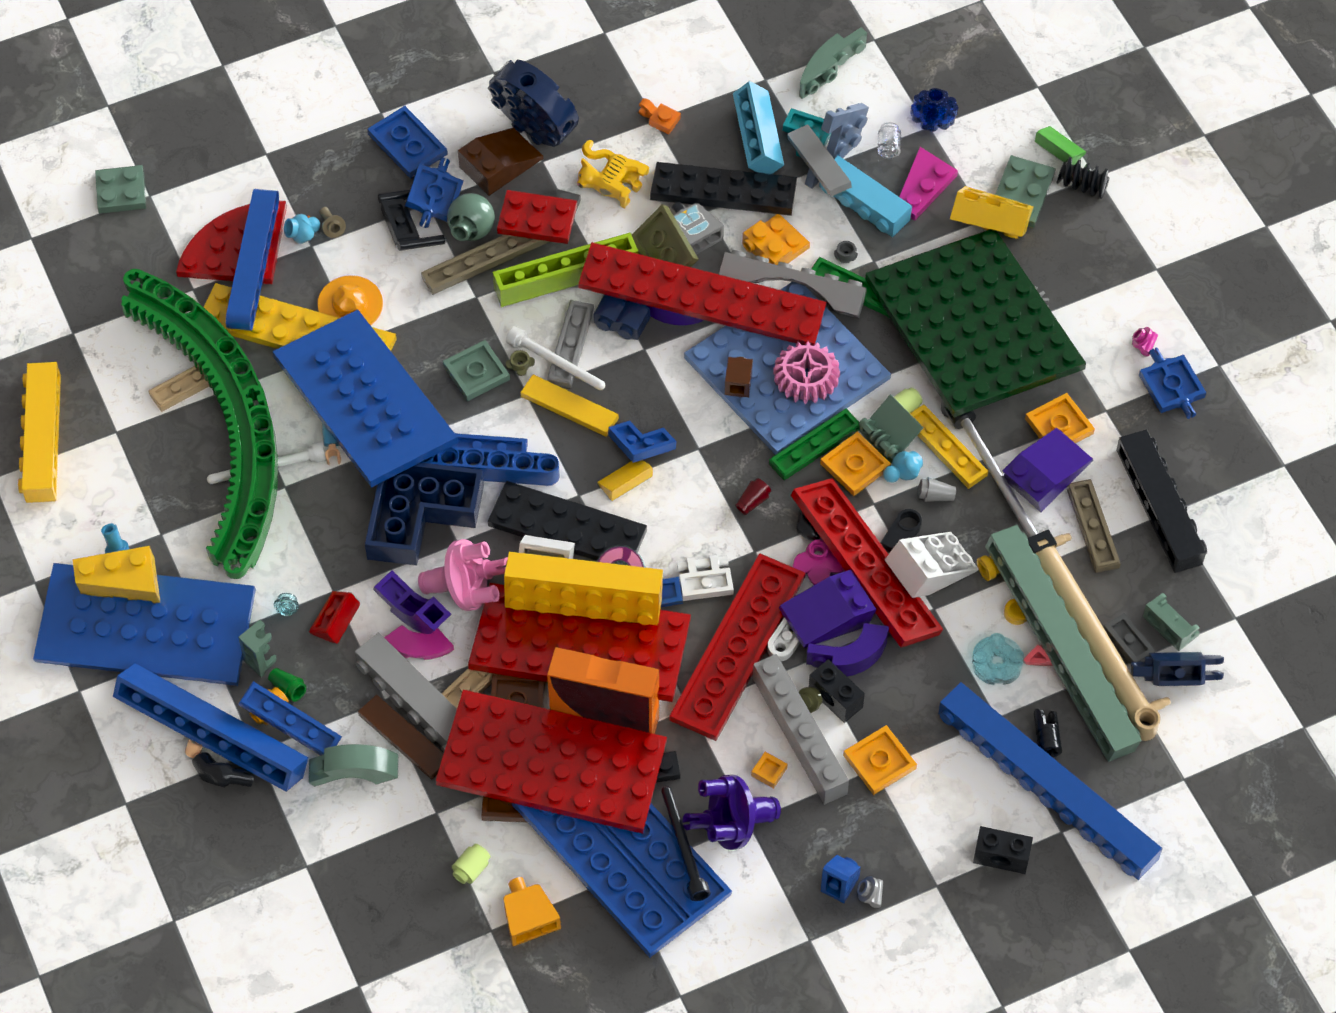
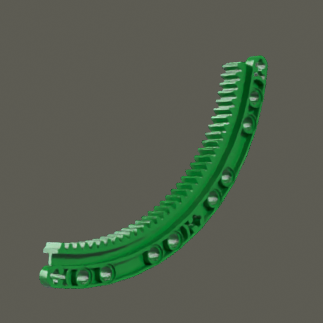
[121,269,278,579]

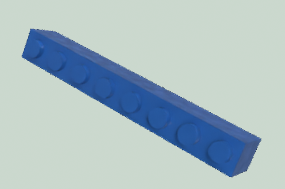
[113,663,309,792]

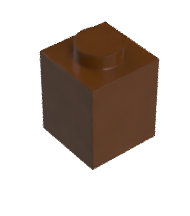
[725,357,753,398]

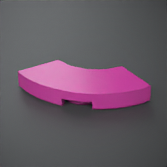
[384,625,454,660]

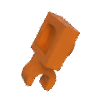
[638,98,681,135]

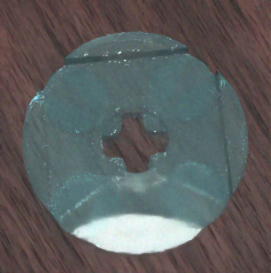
[972,633,1024,685]

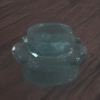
[274,593,299,616]

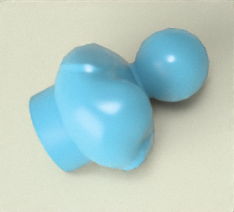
[284,214,321,244]
[883,451,923,483]

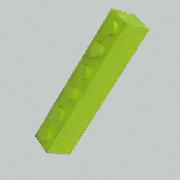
[493,232,638,307]

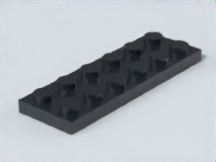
[650,162,797,216]
[488,481,647,566]

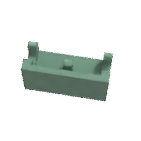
[1143,593,1200,651]
[238,620,277,678]

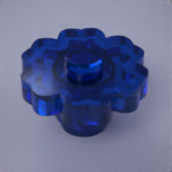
[910,88,958,132]

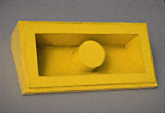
[597,460,653,501]

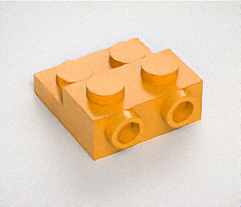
[742,214,810,265]

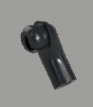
[796,509,821,541]

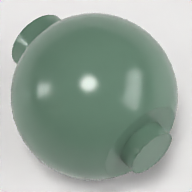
[447,193,495,241]

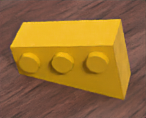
[950,186,1034,239]
[72,546,160,603]

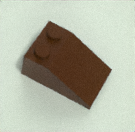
[458,127,544,196]

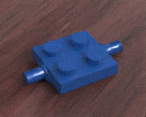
[405,158,464,228]
[1139,347,1206,419]

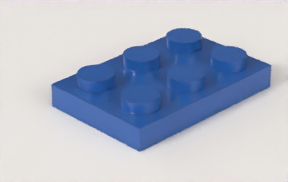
[367,106,448,178]

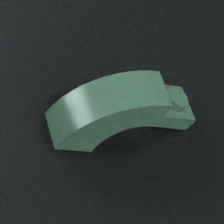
[309,744,398,787]

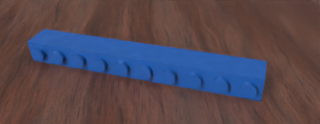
[938,682,1163,880]

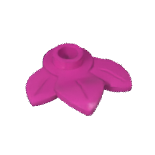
[793,540,843,585]

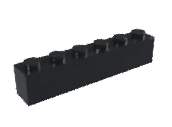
[1116,429,1207,573]

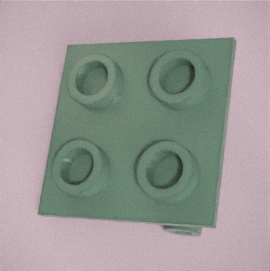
[859,394,923,464]

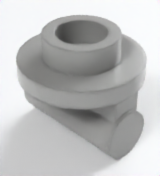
[857,876,883,908]

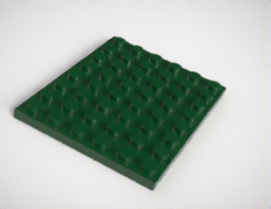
[865,229,1086,417]

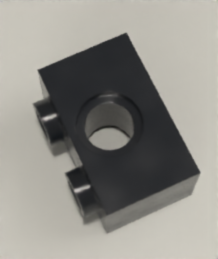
[809,659,865,723]
[973,826,1033,874]

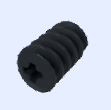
[1057,156,1110,199]

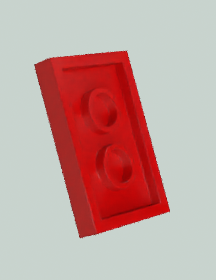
[497,190,577,244]

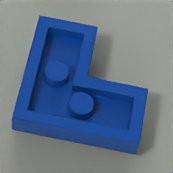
[608,421,676,463]

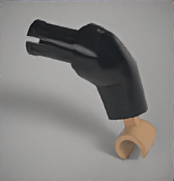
[185,740,254,788]

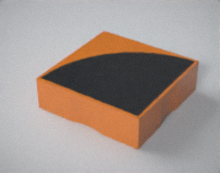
[547,647,659,734]

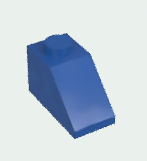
[821,855,861,903]

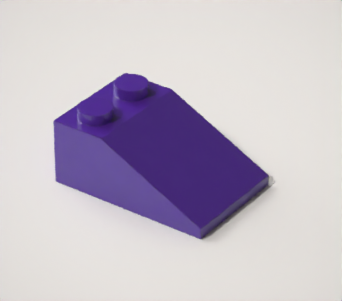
[1002,428,1093,512]
[779,570,876,648]

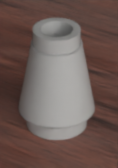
[918,477,956,502]

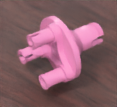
[418,539,508,611]

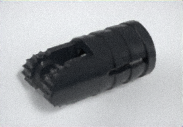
[1034,708,1062,757]

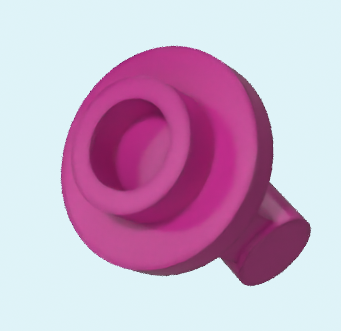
[1132,327,1158,356]

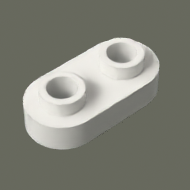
[768,618,800,661]

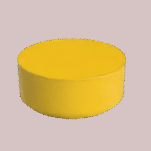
[1004,598,1027,625]

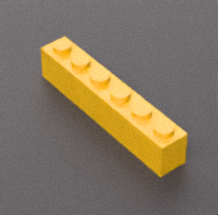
[18,362,61,503]

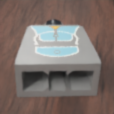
[670,202,724,255]

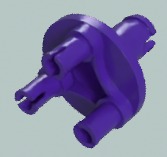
[682,775,781,850]

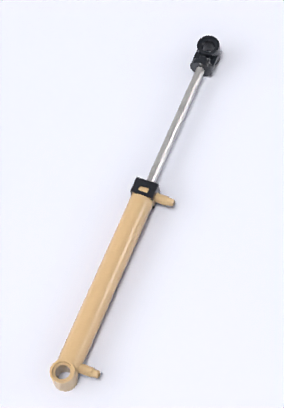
[941,400,1171,741]

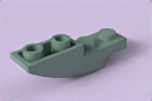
[799,27,867,99]

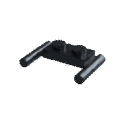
[378,190,445,251]

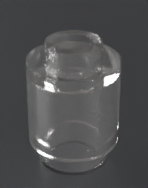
[877,122,901,159]

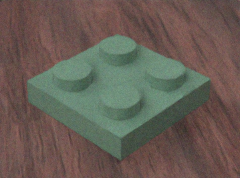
[95,165,146,214]
[443,340,510,402]

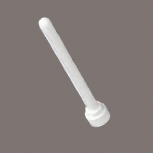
[506,326,605,390]
[207,441,326,484]

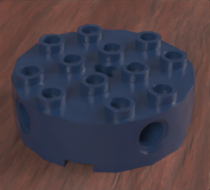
[488,59,579,147]

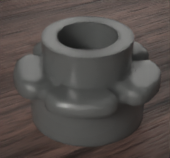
[834,241,858,263]

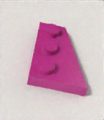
[899,147,958,220]

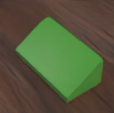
[1035,126,1086,165]

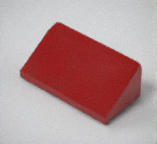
[309,591,360,644]

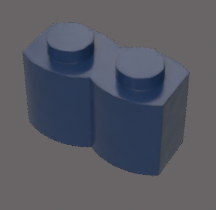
[593,295,651,340]

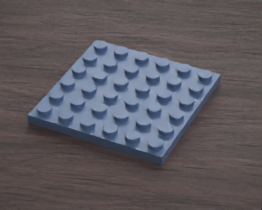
[684,282,891,455]

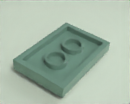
[995,155,1056,228]

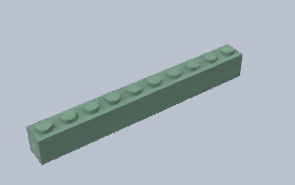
[985,525,1142,762]

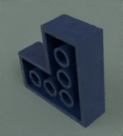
[365,462,484,566]

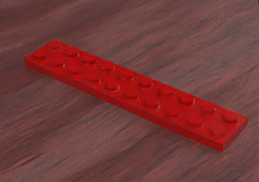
[578,242,826,346]

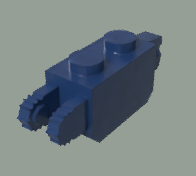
[1131,652,1224,686]

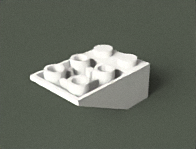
[885,532,979,598]

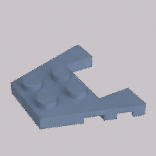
[805,103,869,189]

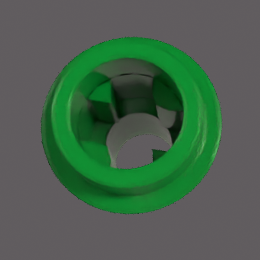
[268,668,306,702]

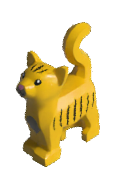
[577,140,649,209]

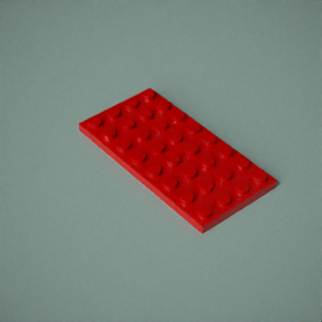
[468,583,691,702]
[436,689,667,834]

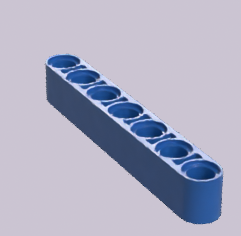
[226,189,279,331]
[421,446,560,486]

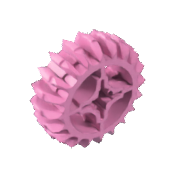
[773,341,840,404]

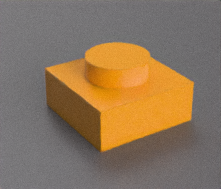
[751,751,788,789]

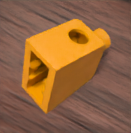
[503,877,561,946]

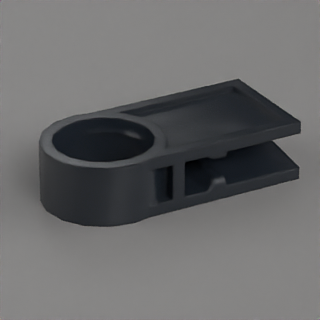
[880,509,922,553]

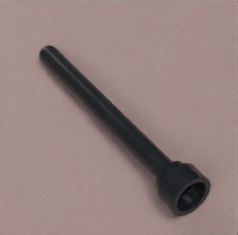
[661,786,711,901]

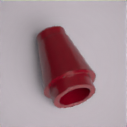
[735,478,772,515]

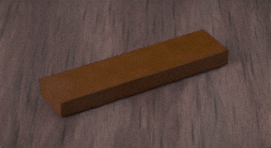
[358,695,444,780]

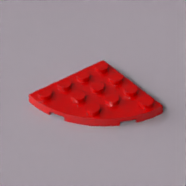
[176,201,287,284]

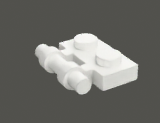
[677,554,734,601]

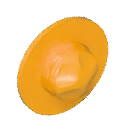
[318,276,383,325]

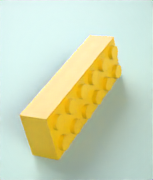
[504,552,663,625]

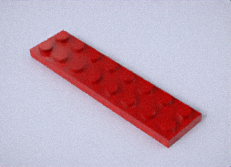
[790,478,943,648]
[669,553,806,741]

